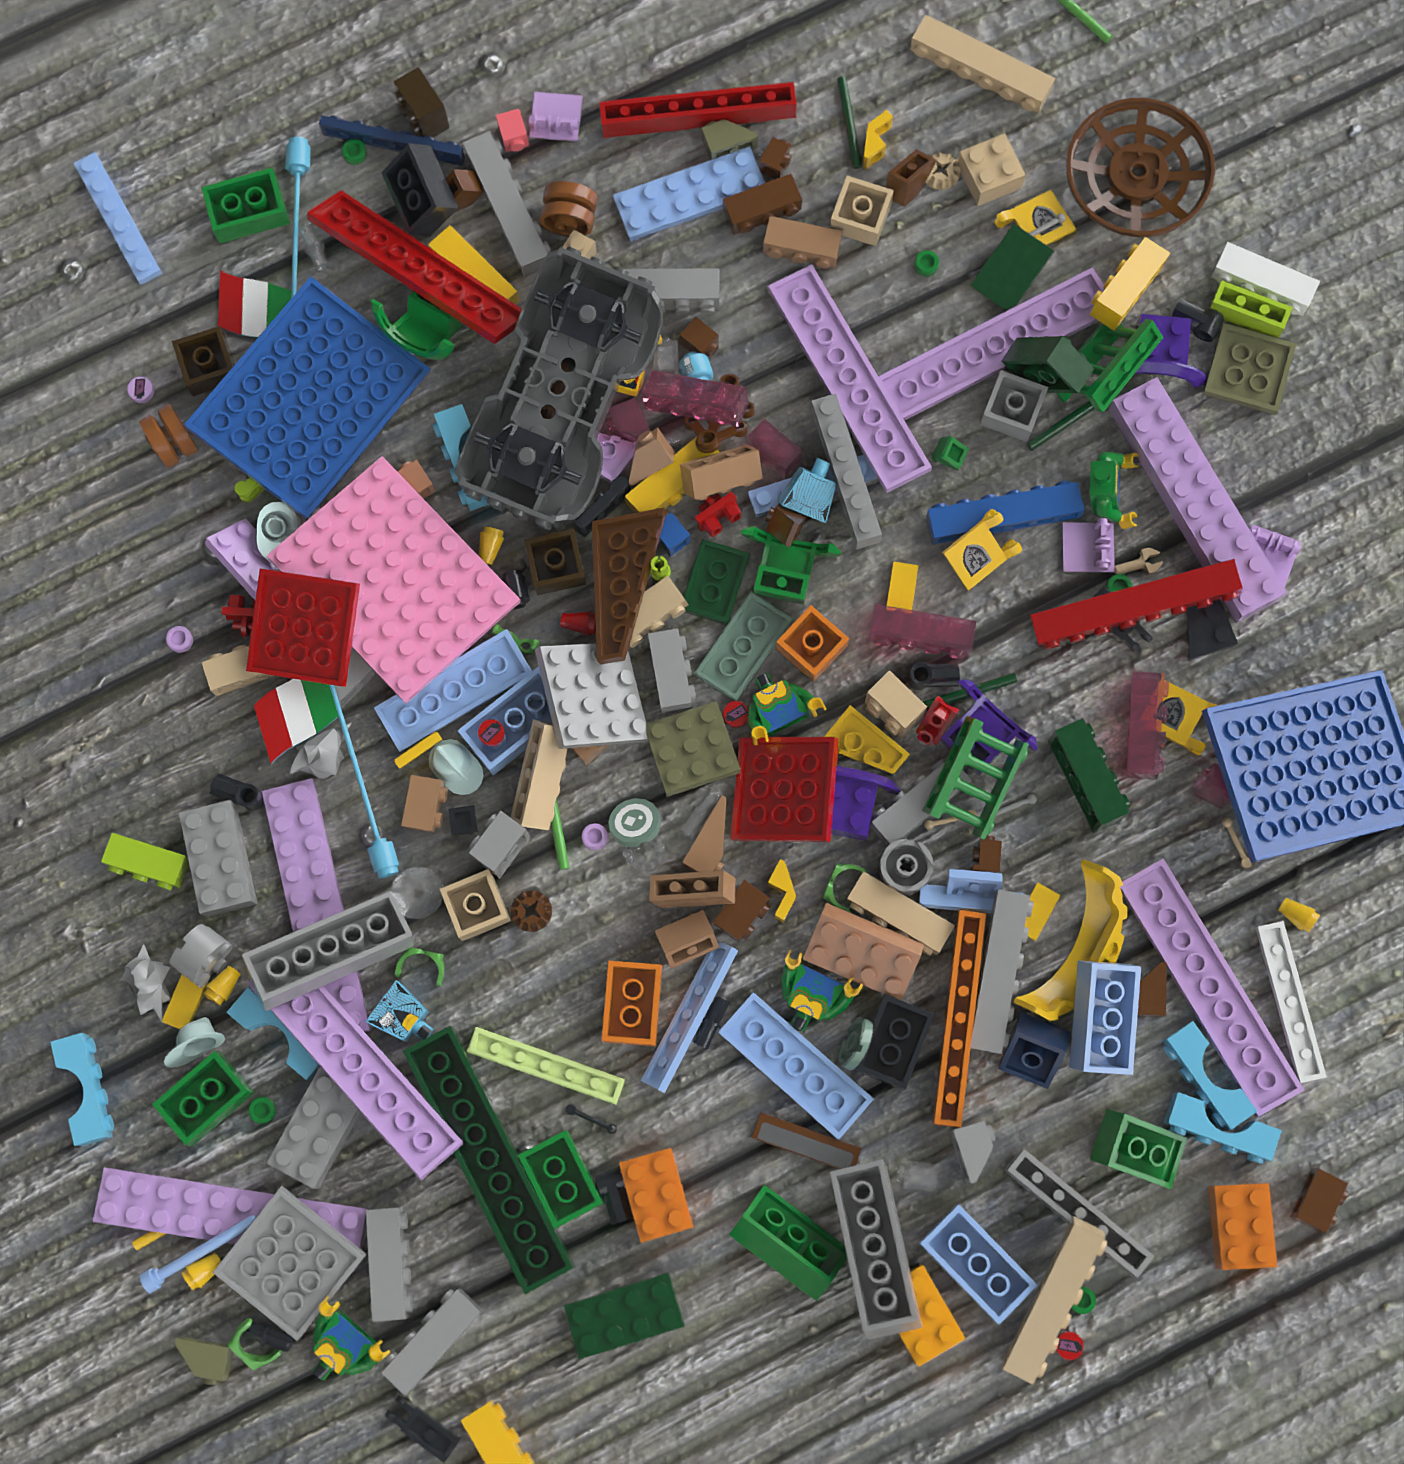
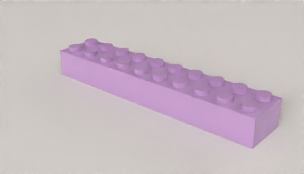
[1109,377,1287,623]

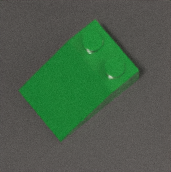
[1090,1108,1188,1189]

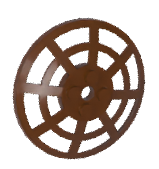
[1066,98,1215,237]

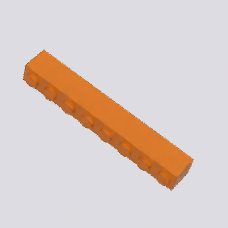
[932,910,986,1128]

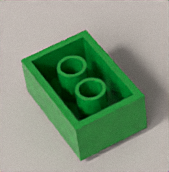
[201,167,290,243]
[152,1051,255,1146]
[518,1130,604,1229]

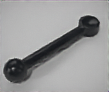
[566,1104,617,1134]

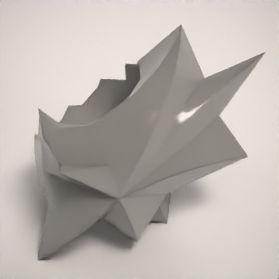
[290,723,352,779]
[120,944,172,1022]

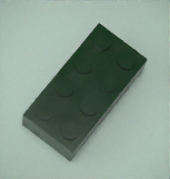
[1048,718,1131,834]
[564,1272,685,1360]

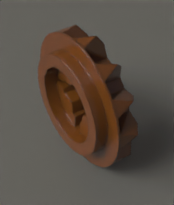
[510,890,552,932]

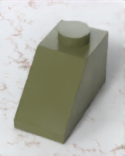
[701,120,758,160]
[175,1336,234,1385]

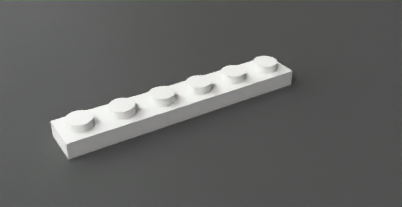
[1256,921,1326,1083]

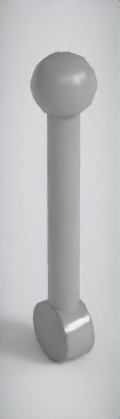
[1029,213,1065,236]
[995,794,1037,818]

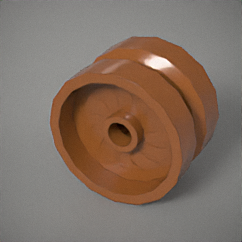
[539,181,598,237]
[138,403,199,469]

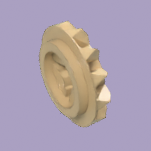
[925,152,961,190]

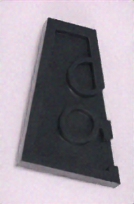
[1186,599,1238,662]

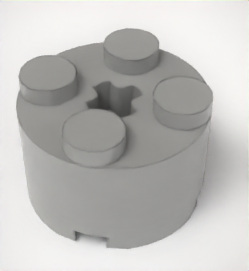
[878,839,933,895]
[170,924,233,988]

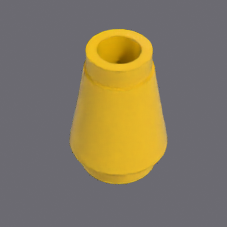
[478,526,505,565]
[1278,897,1320,933]
[203,965,241,1006]
[181,1252,221,1290]

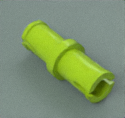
[650,556,671,584]

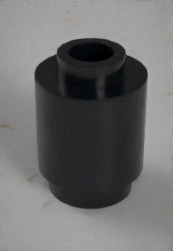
[502,570,530,609]

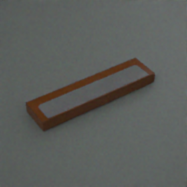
[752,1112,862,1169]

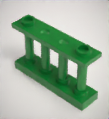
[1056,319,1164,412]
[922,716,1029,840]

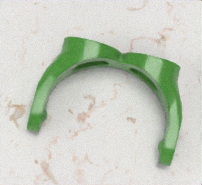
[492,624,540,655]
[822,863,867,913]
[395,947,445,987]
[228,1318,283,1371]

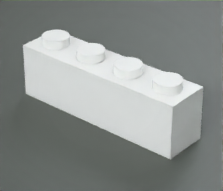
[1211,242,1320,316]

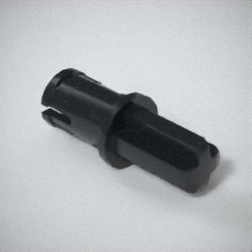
[693,996,729,1050]
[240,1319,294,1352]

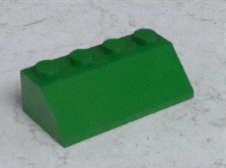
[729,1185,848,1302]

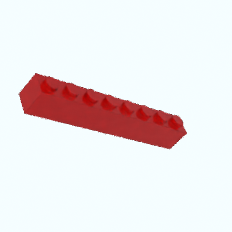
[599,82,797,138]
[1031,559,1243,650]

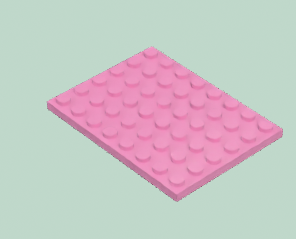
[267,456,520,704]

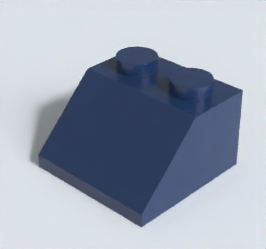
[998,1012,1071,1089]

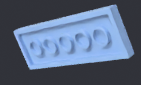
[613,147,765,242]
[374,629,532,752]
[718,992,874,1140]

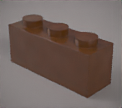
[723,174,802,235]

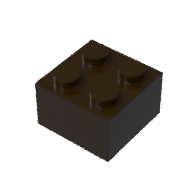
[393,67,450,138]
[172,326,235,397]
[524,529,587,596]

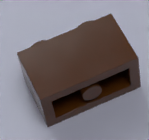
[713,880,771,943]
[1290,1168,1348,1233]

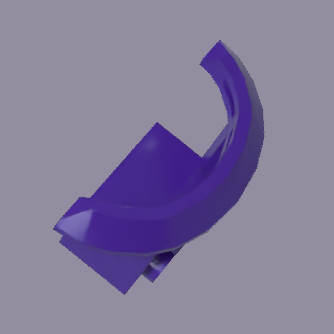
[1135,314,1207,387]
[941,680,1038,776]
[831,766,901,841]

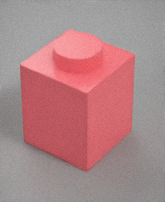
[496,109,529,152]

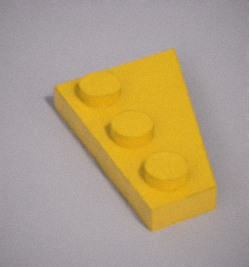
[824,705,910,775]

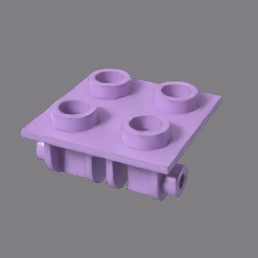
[529,92,583,141]
[1062,518,1115,572]
[1250,524,1301,588]

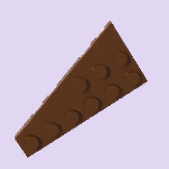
[592,507,667,665]

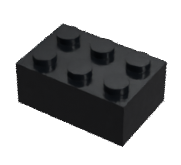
[381,143,458,236]
[854,994,935,1091]

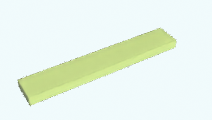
[467,1027,625,1105]

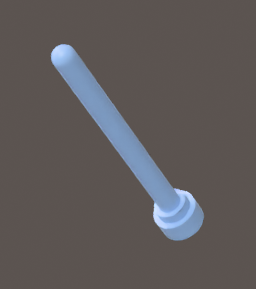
[140,1216,256,1293]

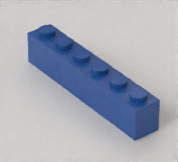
[926,481,1084,545]

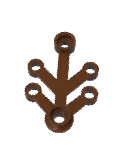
[684,374,755,453]

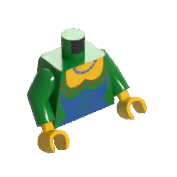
[1090,452,1139,530]
[747,673,826,745]
[781,950,863,1032]
[312,1296,390,1381]

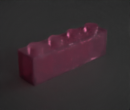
[641,370,749,426]
[869,604,977,659]
[1125,671,1169,780]

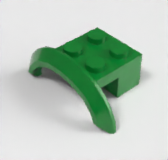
[371,291,462,360]
[741,526,841,605]

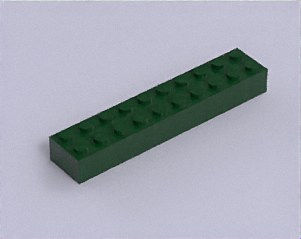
[403,1026,576,1295]

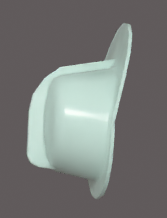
[256,502,298,561]
[429,739,483,795]
[164,1017,225,1068]

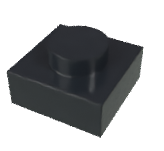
[448,805,478,836]

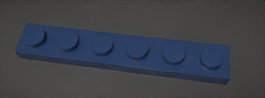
[319,115,465,166]

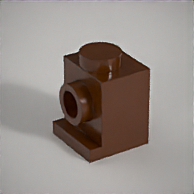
[759,137,792,180]
[971,835,1002,873]

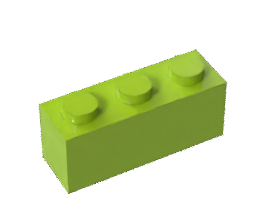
[1209,281,1293,338]
[101,833,190,891]

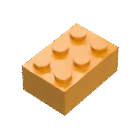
[898,1264,966,1367]

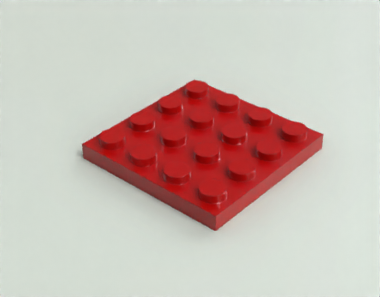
[246,568,360,687]
[730,737,839,842]

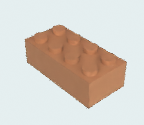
[803,903,924,1001]

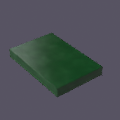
[970,223,1055,311]
[683,539,750,625]

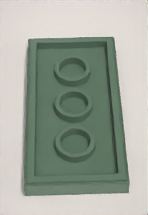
[694,591,793,701]

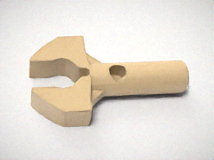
[1114,548,1163,576]

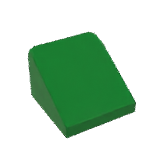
[931,436,969,470]

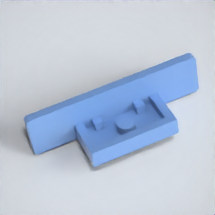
[919,869,1024,913]

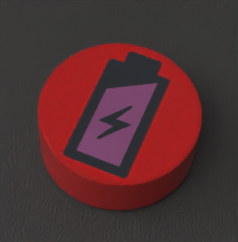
[723,701,748,728]
[478,719,505,747]
[1056,1331,1084,1360]

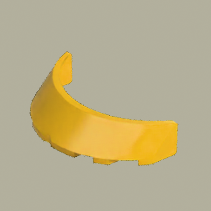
[1013,859,1127,1021]

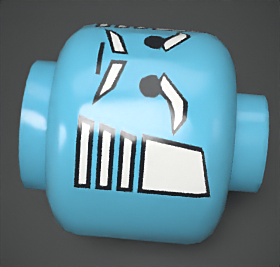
[678,351,713,391]

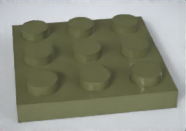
[1203,323,1296,415]
[646,701,741,797]

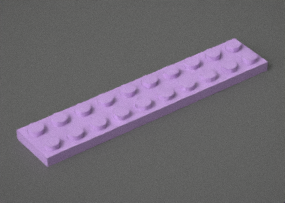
[768,265,932,493]
[878,267,1105,420]
[262,778,371,1032]
[1120,858,1304,1117]
[248,980,463,1180]
[93,1168,368,1249]

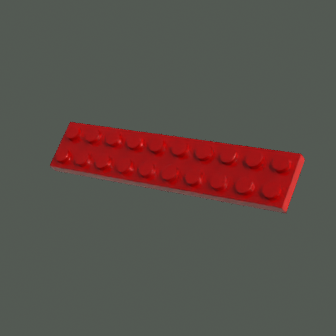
[307,190,522,344]

